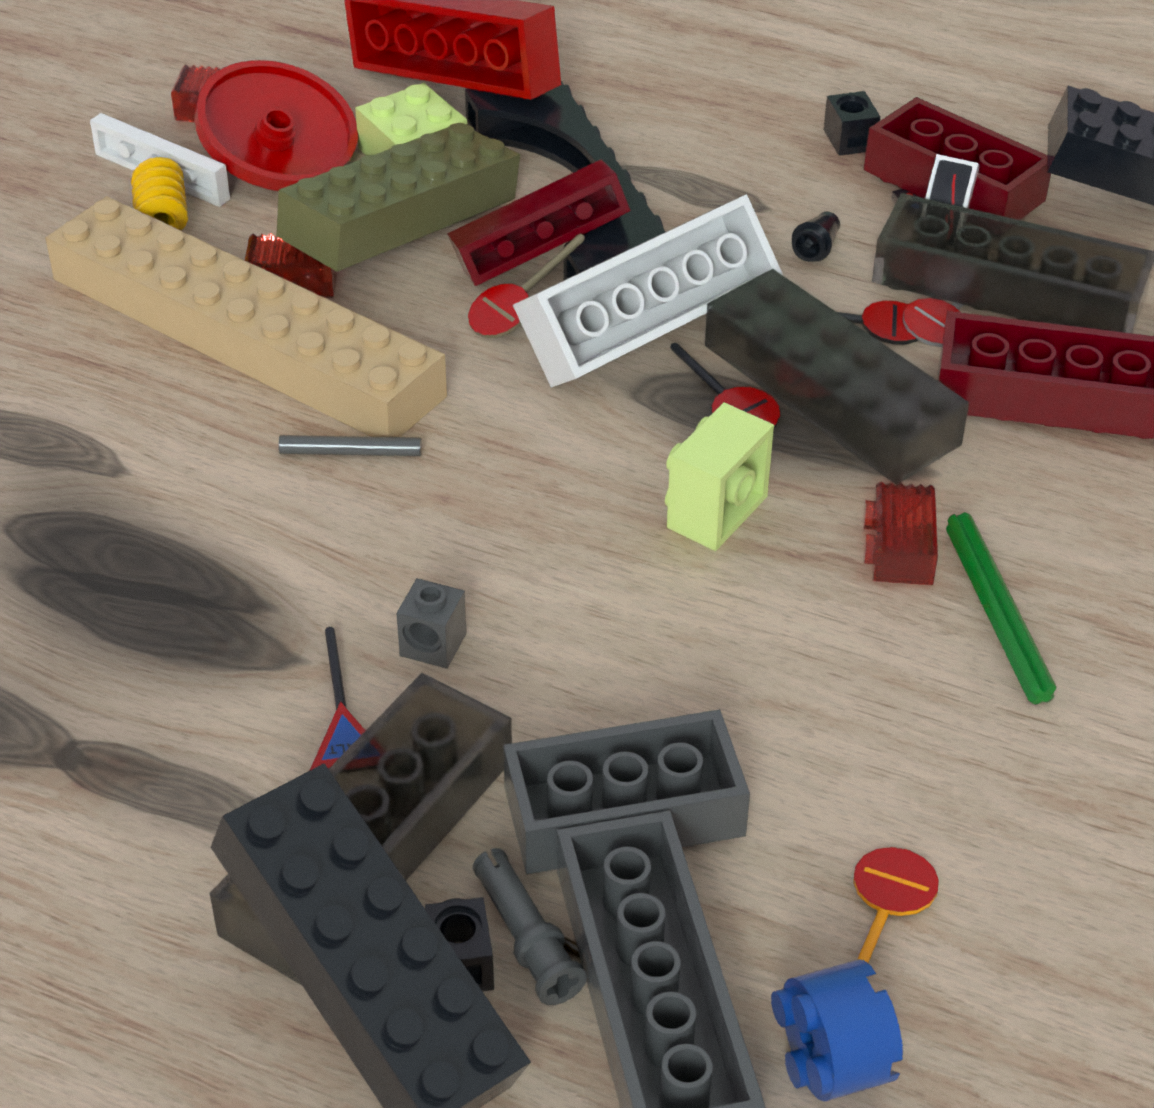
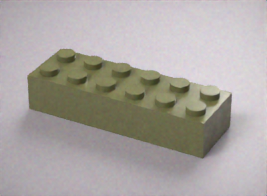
[276,123,520,272]

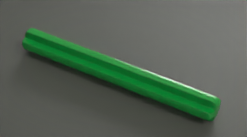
[946,512,1057,705]

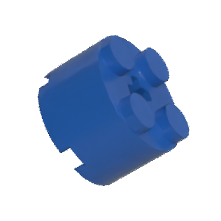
[771,959,903,1102]

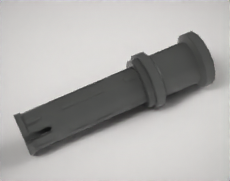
[472,848,587,1005]

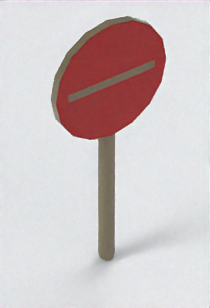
[468,234,585,338]

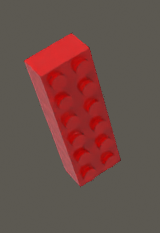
[344,0,561,100]

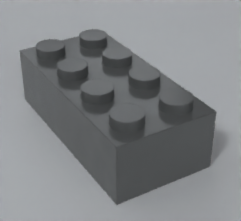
[503,709,750,874]

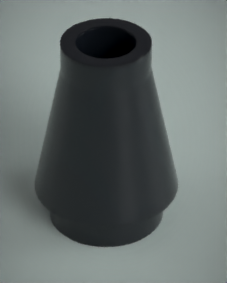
[792,211,840,262]

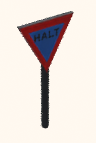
[309,626,391,771]

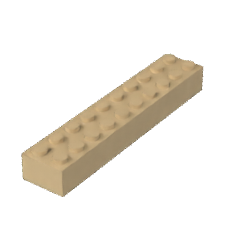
[45,196,447,437]

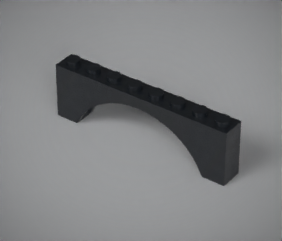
[465,81,666,280]

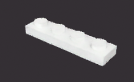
[90,113,230,207]

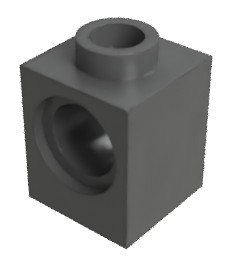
[396,578,467,669]

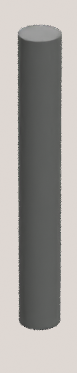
[279,435,422,456]

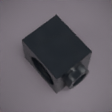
[823,91,881,156]
[425,897,494,991]

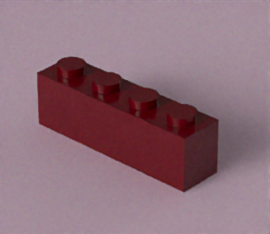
[447,159,631,287]

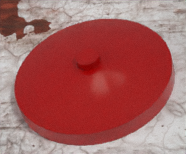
[194,60,358,191]

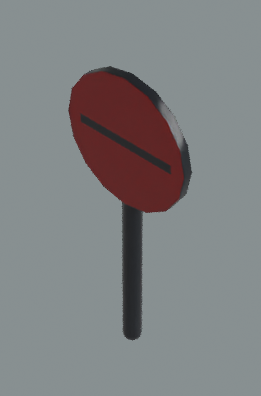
[778,300,918,345]
[670,343,780,428]

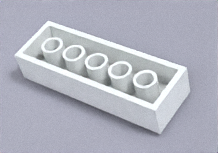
[513,194,783,388]

